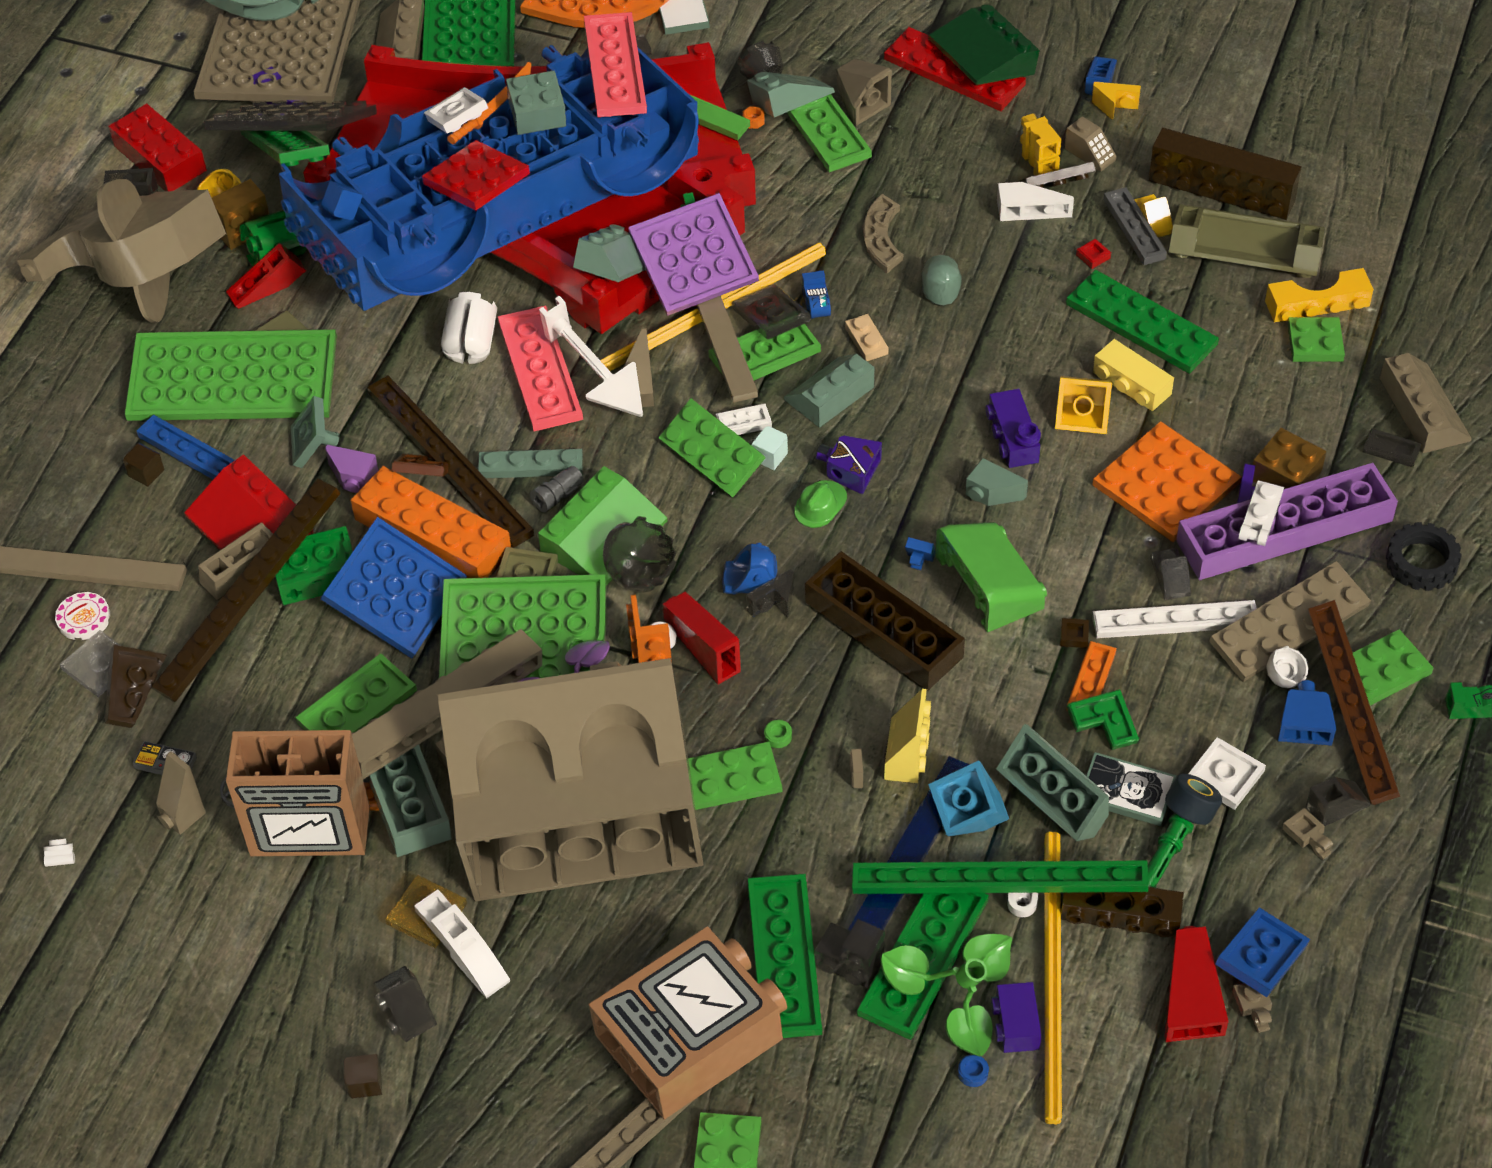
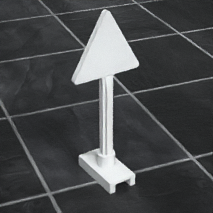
[539,296,643,417]

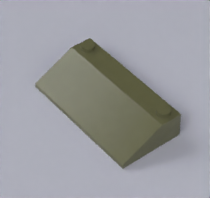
[1169,204,1325,278]

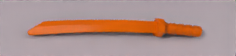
[447,62,531,144]

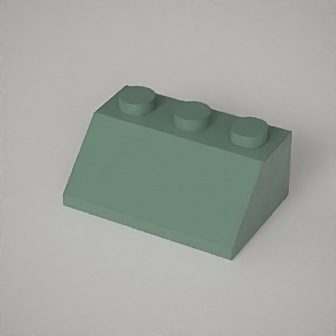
[573,225,646,282]
[784,354,874,428]

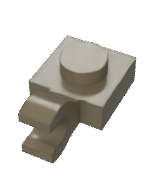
[1282,808,1333,860]
[1232,983,1272,1033]

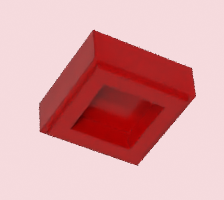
[1076,239,1111,269]

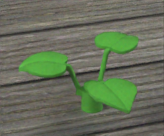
[881,934,1012,1057]

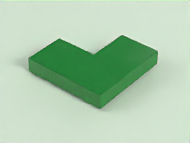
[1067,689,1139,750]

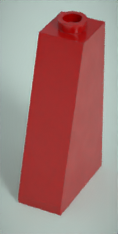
[663,592,741,685]
[1164,926,1229,1042]

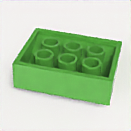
[538,466,668,586]

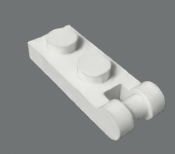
[1238,480,1284,546]

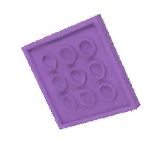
[628,193,759,316]

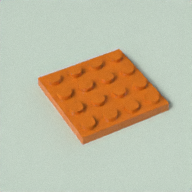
[1092,422,1242,542]

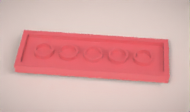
[584,12,647,117]
[498,305,583,431]

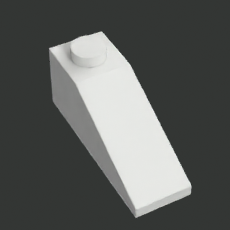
[997,182,1074,221]

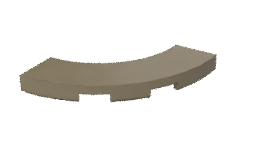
[863,194,904,273]

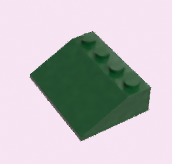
[928,4,1040,85]

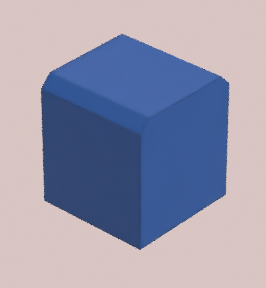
[321,181,363,220]

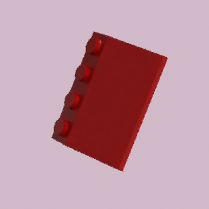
[184,454,313,550]

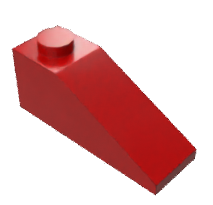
[226,243,306,309]

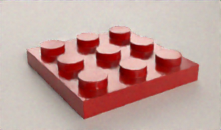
[422,140,530,211]

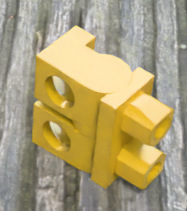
[1020,113,1061,176]

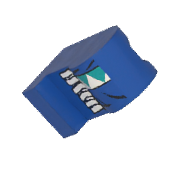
[802,270,831,319]

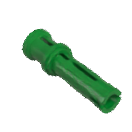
[1148,814,1194,888]

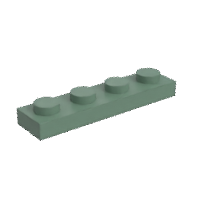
[478,449,583,478]

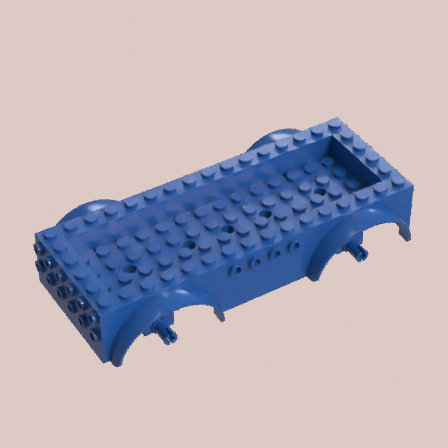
[279,45,699,311]

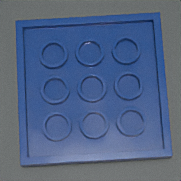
[321,517,467,658]

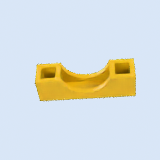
[1265,268,1374,323]

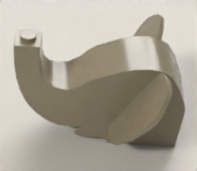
[17,179,226,323]

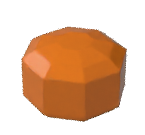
[743,107,765,129]

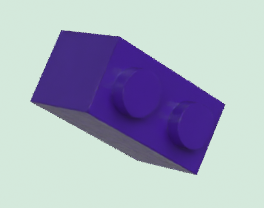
[991,982,1041,1053]

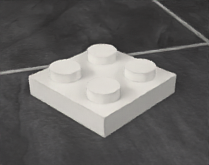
[424,87,488,133]
[1188,737,1266,810]

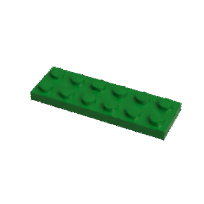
[1066,269,1219,374]
[748,874,822,1038]
[857,893,989,1040]

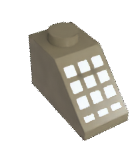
[1065,116,1117,172]

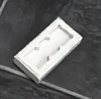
[716,404,772,435]

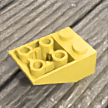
[884,689,931,783]

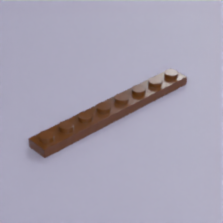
[1308,600,1401,805]

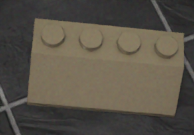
[376,0,425,60]
[1380,353,1472,453]

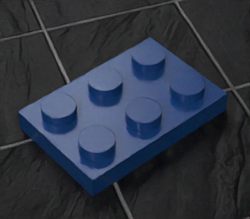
[1215,907,1310,997]

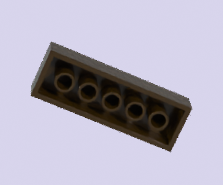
[1148,127,1302,220]
[805,551,965,691]

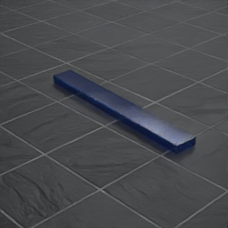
[847,756,970,947]

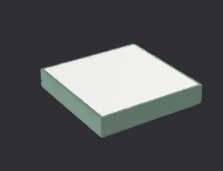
[659,0,710,35]

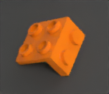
[626,594,672,663]

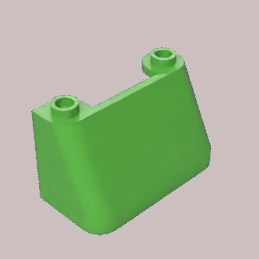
[936,522,1047,633]

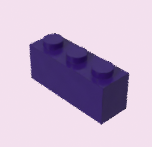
[985,389,1040,468]

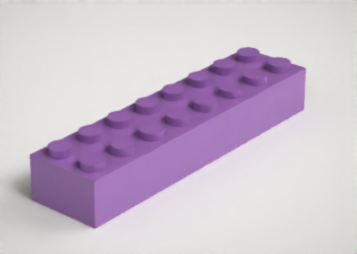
[1176,463,1398,580]

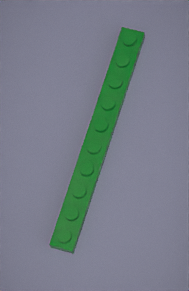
[852,860,1148,894]

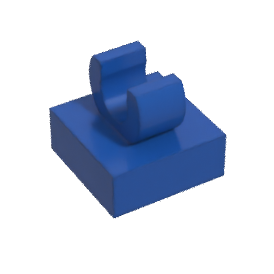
[905,537,936,571]

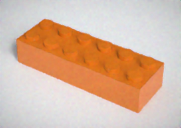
[351,466,511,578]

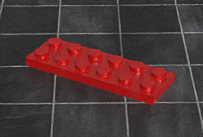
[884,27,1026,112]

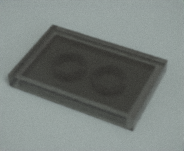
[732,284,811,340]

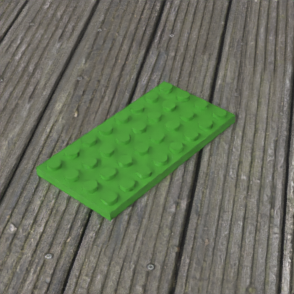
[125,330,337,421]

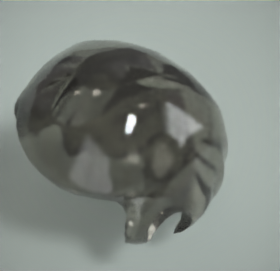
[603,516,677,593]

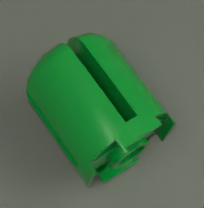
[239,210,308,266]

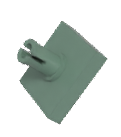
[291,396,339,468]

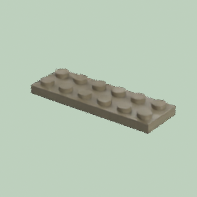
[1209,561,1371,682]

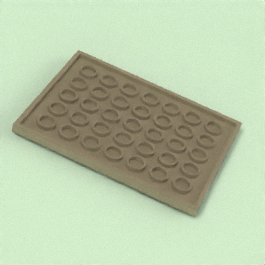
[194,0,360,104]

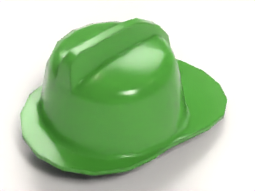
[794,480,847,528]

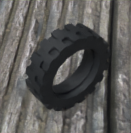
[1386,522,1462,591]

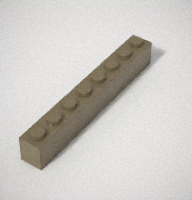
[351,629,542,779]

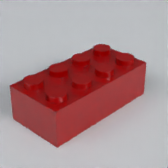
[109,103,207,191]

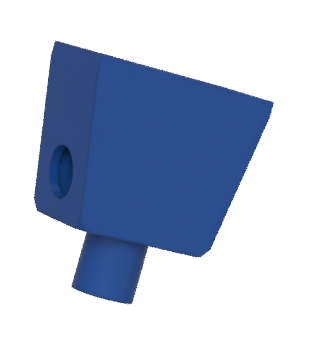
[1278,680,1336,746]

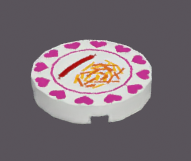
[55,592,110,640]

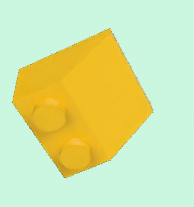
[1055,376,1112,434]

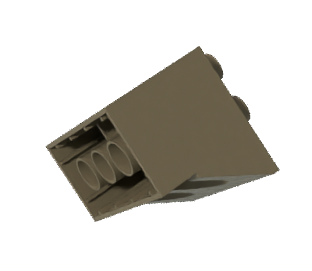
[438,658,704,902]

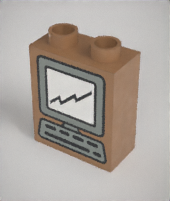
[226,730,370,856]
[589,926,787,1120]

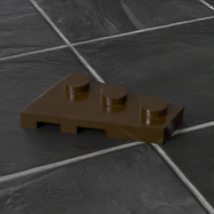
[105,645,167,728]

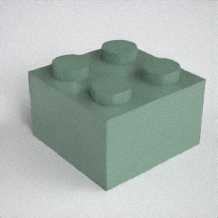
[506,70,566,135]

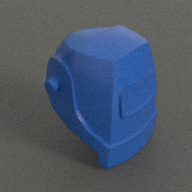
[722,543,777,594]

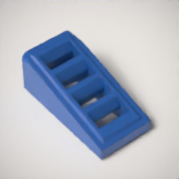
[1085,57,1117,95]

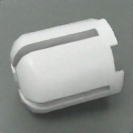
[441,292,497,364]

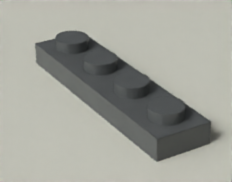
[1103,187,1167,265]

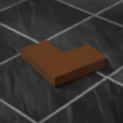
[392,454,449,477]

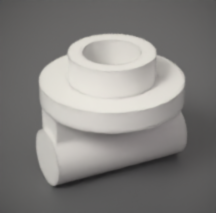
[43,838,75,867]

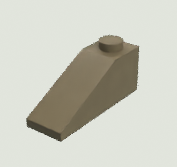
[624,328,654,407]
[198,523,273,600]
[156,751,206,835]

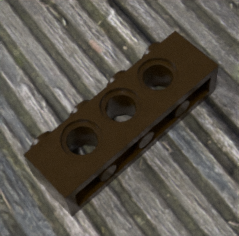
[1061,887,1184,938]

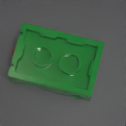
[276,526,354,606]

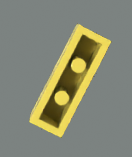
[1093,339,1174,411]

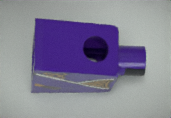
[816,435,882,494]

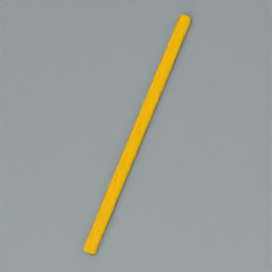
[600,243,826,371]
[1044,831,1062,1125]

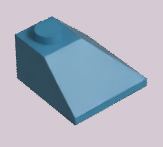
[928,761,1009,836]

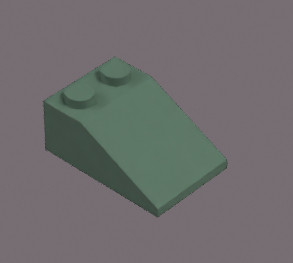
[747,72,835,117]

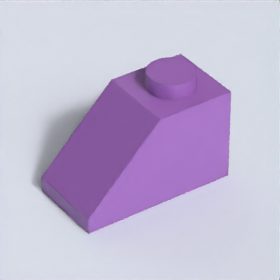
[325,445,379,493]

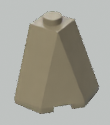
[837,59,892,126]

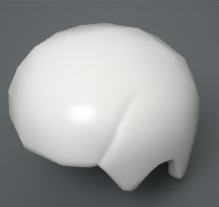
[1266,646,1308,688]

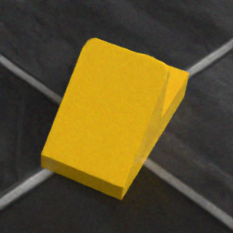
[1092,82,1141,119]
[1134,194,1173,237]

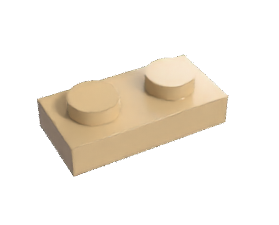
[845,314,888,361]

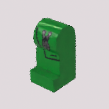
[1445,682,1492,719]

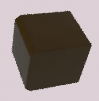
[123,443,164,487]
[344,1054,382,1099]

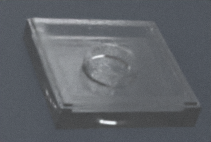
[60,630,121,697]

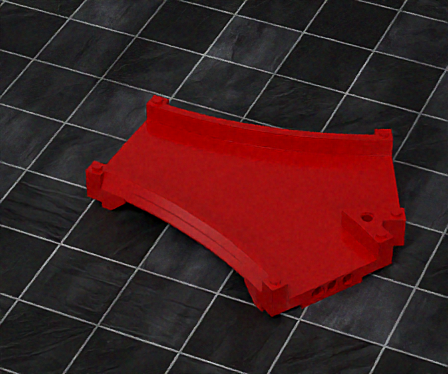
[303,42,756,334]

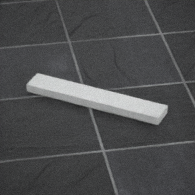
[1092,600,1257,638]

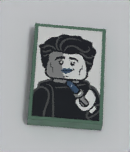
[1087,752,1176,826]

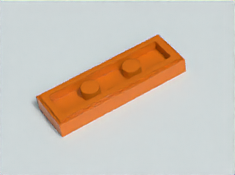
[1067,641,1117,705]

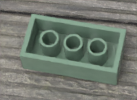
[367,744,452,857]

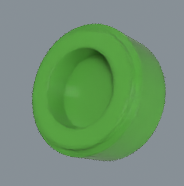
[764,720,792,748]

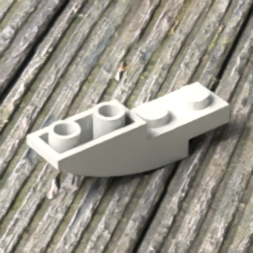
[414,889,510,999]

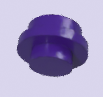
[1015,422,1041,446]

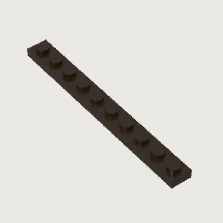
[367,375,535,548]
[152,478,341,702]

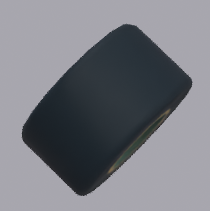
[1165,774,1222,825]

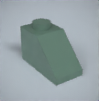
[966,458,1028,506]

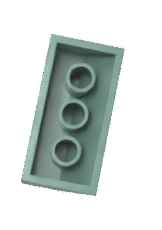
[996,724,1109,841]

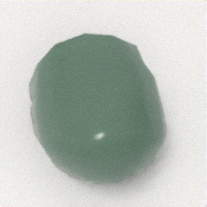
[921,255,962,305]

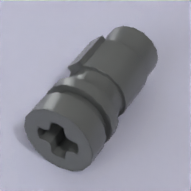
[530,466,584,513]

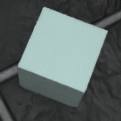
[752,426,788,470]

